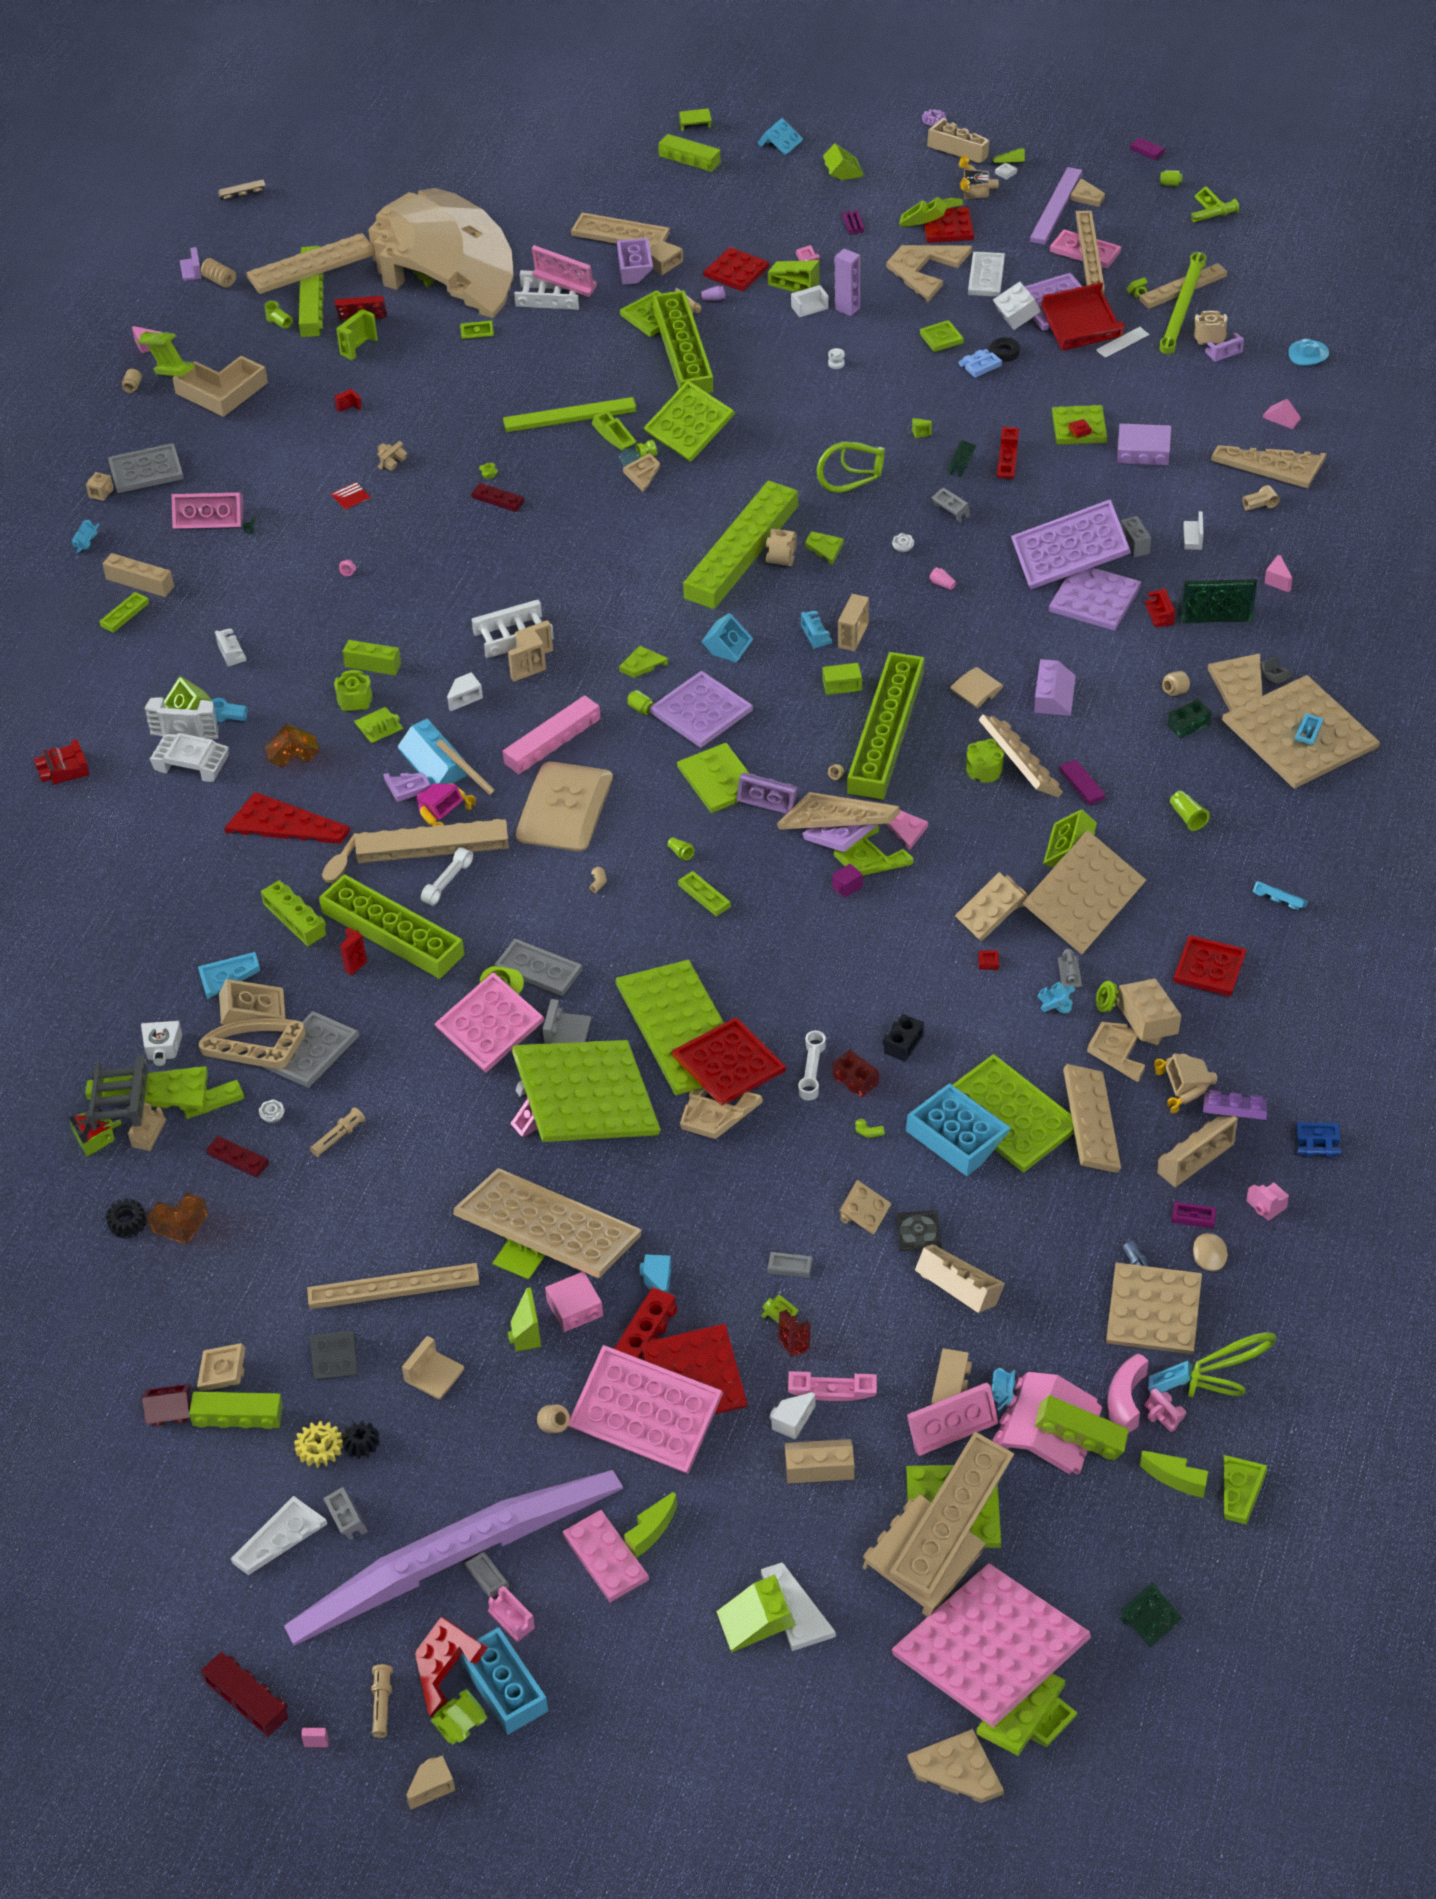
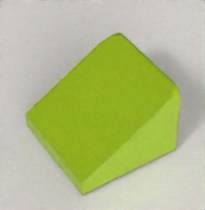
[912,418,932,438]

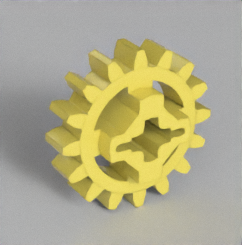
[294,1421,343,1468]

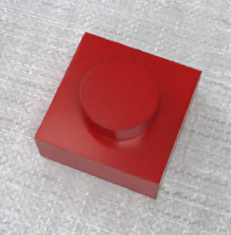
[1068,419,1092,438]

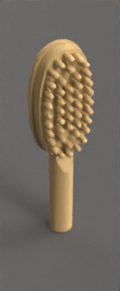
[322,833,357,884]

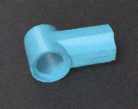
[211,698,248,722]

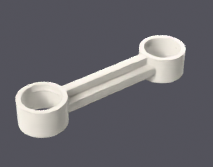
[421,847,473,906]
[798,1031,826,1100]

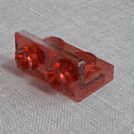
[778,1309,811,1357]

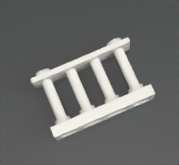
[514,270,579,310]
[471,600,554,658]

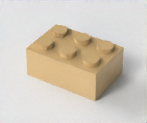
[1116,979,1181,1041]

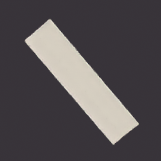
[1096,327,1150,358]

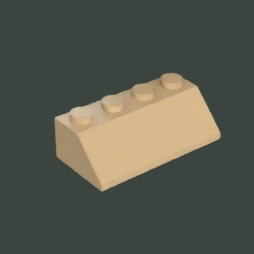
[1157,1116,1238,1187]

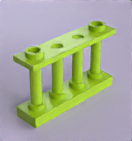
[136,331,195,377]

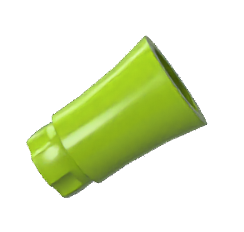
[1170,791,1210,831]

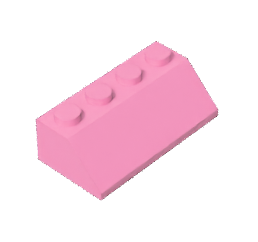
[171,492,244,529]

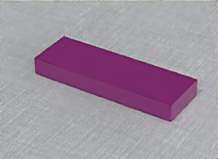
[1059,759,1106,805]

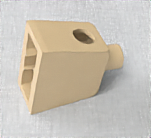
[649,241,683,275]

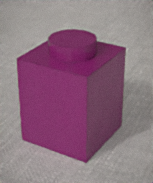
[832,863,863,898]

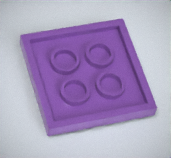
[1203,1090,1267,1120]

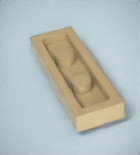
[218,179,265,200]

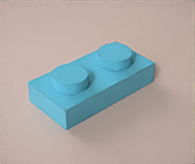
[1148,1361,1192,1393]

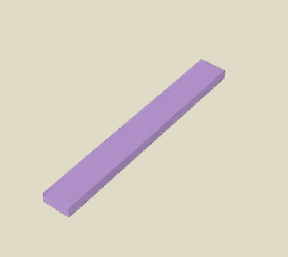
[1030,167,1082,245]

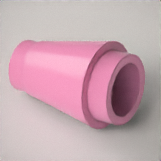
[929,567,956,590]

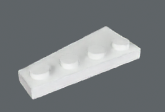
[231,1496,327,1575]
[761,1562,836,1651]

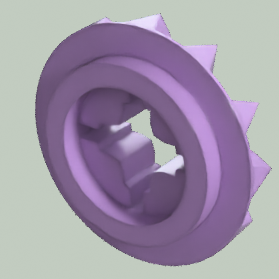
[922,109,946,126]

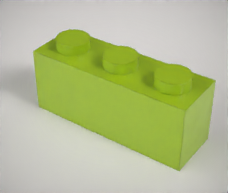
[342,640,401,676]

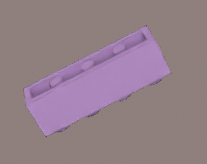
[834,249,860,316]

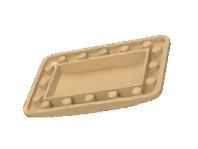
[516,762,613,851]

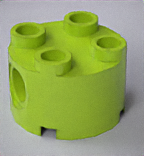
[334,670,373,712]
[966,739,1004,783]
[430,1689,488,1745]

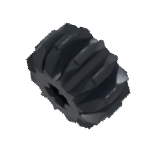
[342,1420,380,1459]

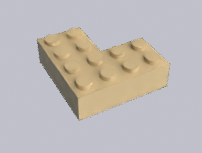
[172,356,268,417]

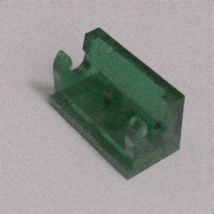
[947,440,977,477]

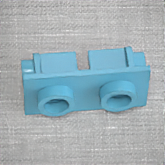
[72,520,99,553]
[991,1368,1016,1410]

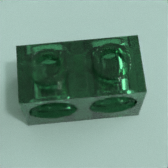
[1167,699,1212,739]

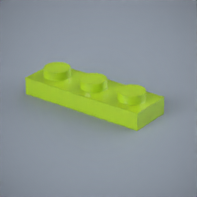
[99,592,149,633]
[678,871,731,917]
[183,1080,245,1119]

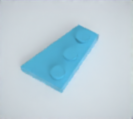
[198,952,260,1000]

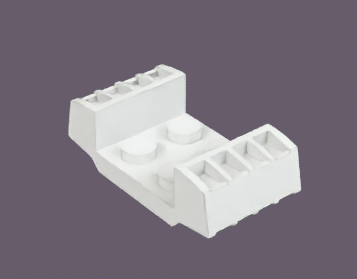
[144,697,219,739]
[150,733,229,782]

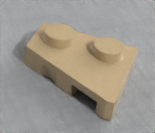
[1070,179,1105,207]
[623,453,660,492]

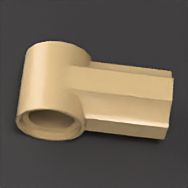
[1242,485,1280,511]

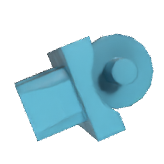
[1038,982,1075,1014]

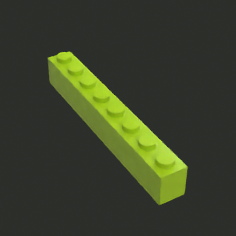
[299,246,324,337]

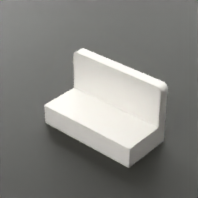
[1183,511,1203,550]

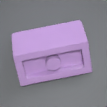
[180,247,202,281]

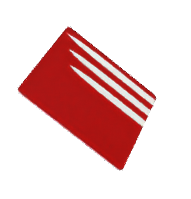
[330,482,371,510]

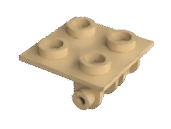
[839,1180,892,1235]

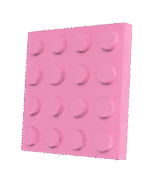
[434,972,545,1073]

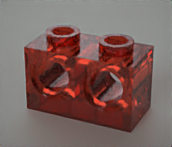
[833,1050,879,1097]

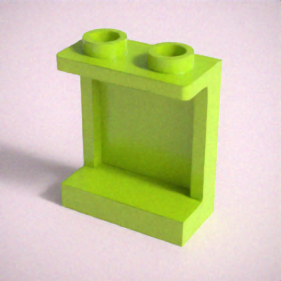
[336,309,378,360]

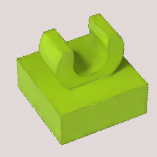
[1126,277,1148,299]

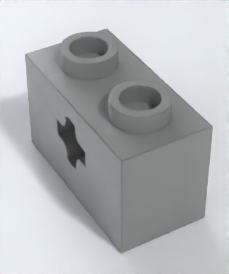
[1121,516,1151,558]

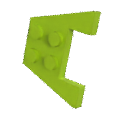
[834,825,914,876]

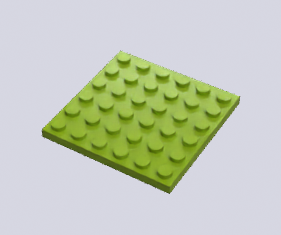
[512,1040,661,1142]

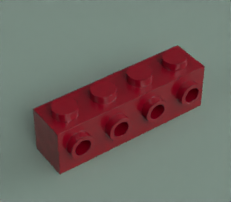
[201,1651,289,1737]

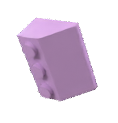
[617,238,653,285]
[1117,424,1171,465]
[1034,659,1076,716]
[736,772,798,814]

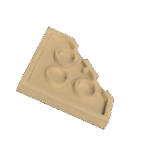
[907,1729,1004,1803]

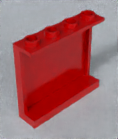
[1040,282,1125,351]

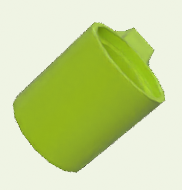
[264,301,293,329]

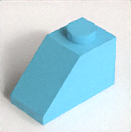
[640,1254,672,1293]

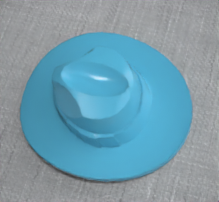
[1289,339,1329,366]

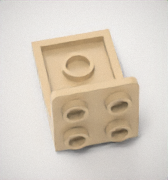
[955,872,1028,942]

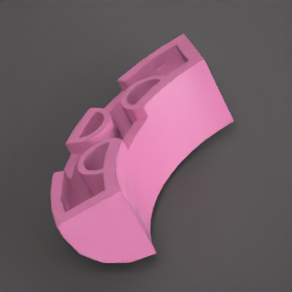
[1107,1354,1148,1433]

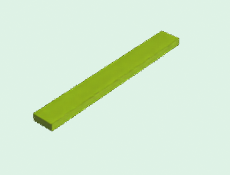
[503,397,637,432]

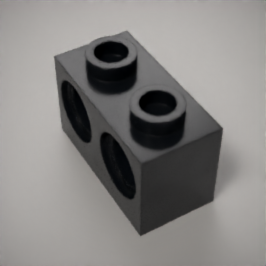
[882,1014,924,1062]

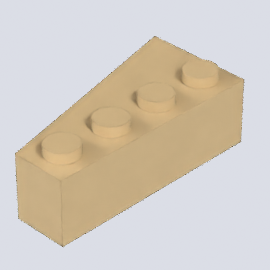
[927,118,990,163]
[915,1244,1005,1313]

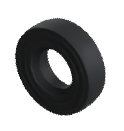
[990,337,1020,362]

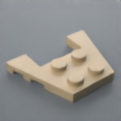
[1087,1022,1162,1082]
[680,1088,763,1139]

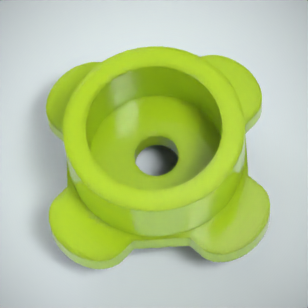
[479,463,498,479]

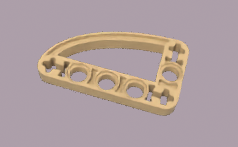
[199,1018,306,1069]

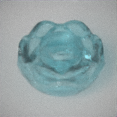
[619,448,640,466]

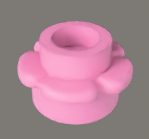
[339,560,356,576]

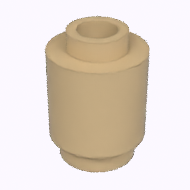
[122,369,142,393]

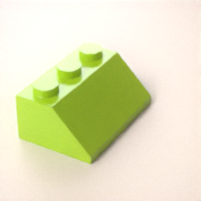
[1043,809,1097,867]

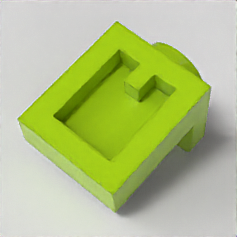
[761,1294,799,1328]

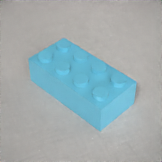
[460,1627,548,1735]

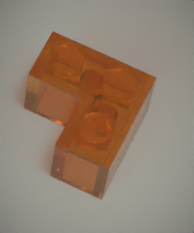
[265,723,320,768]
[147,1193,208,1245]

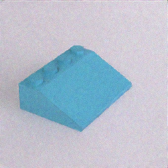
[906,1083,1011,1176]

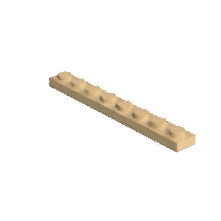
[1076,211,1105,294]
[307,1263,480,1309]

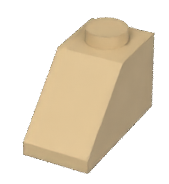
[406,1755,455,1809]

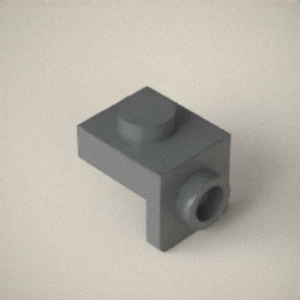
[1262,656,1292,684]

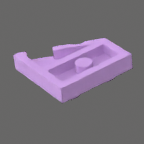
[383,773,431,802]

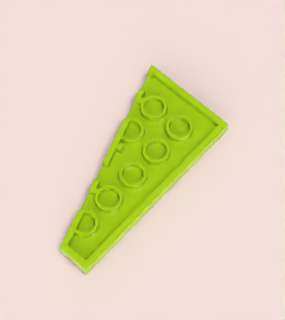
[85,1066,208,1112]

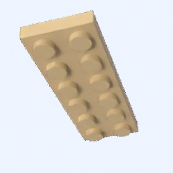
[571,213,670,246]
[979,714,1063,798]
[1063,1064,1121,1173]

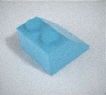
[701,613,753,662]

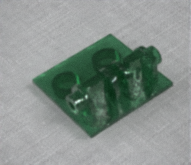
[1120,1582,1182,1647]

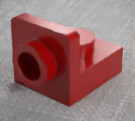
[334,388,362,412]

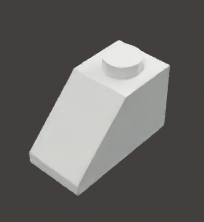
[447,672,483,711]
[770,1392,816,1439]

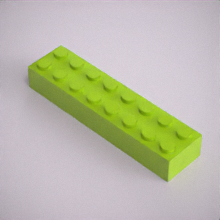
[653,290,713,393]
[319,874,465,979]

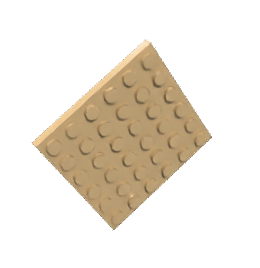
[1222,675,1380,789]

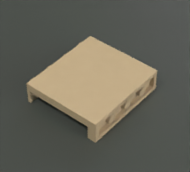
[863,1494,986,1617]

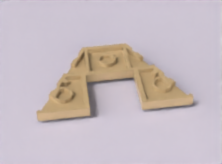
[886,245,972,303]

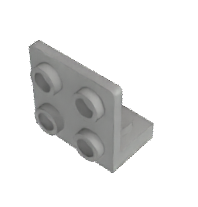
[543,999,591,1044]

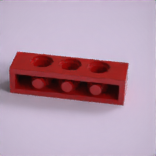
[614,1287,678,1360]

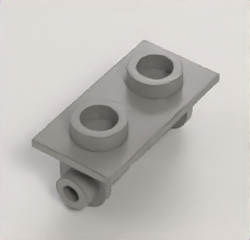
[1058,949,1082,988]

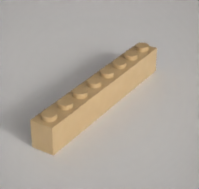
[355,819,509,863]

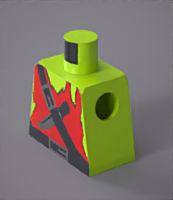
[69,1109,122,1156]

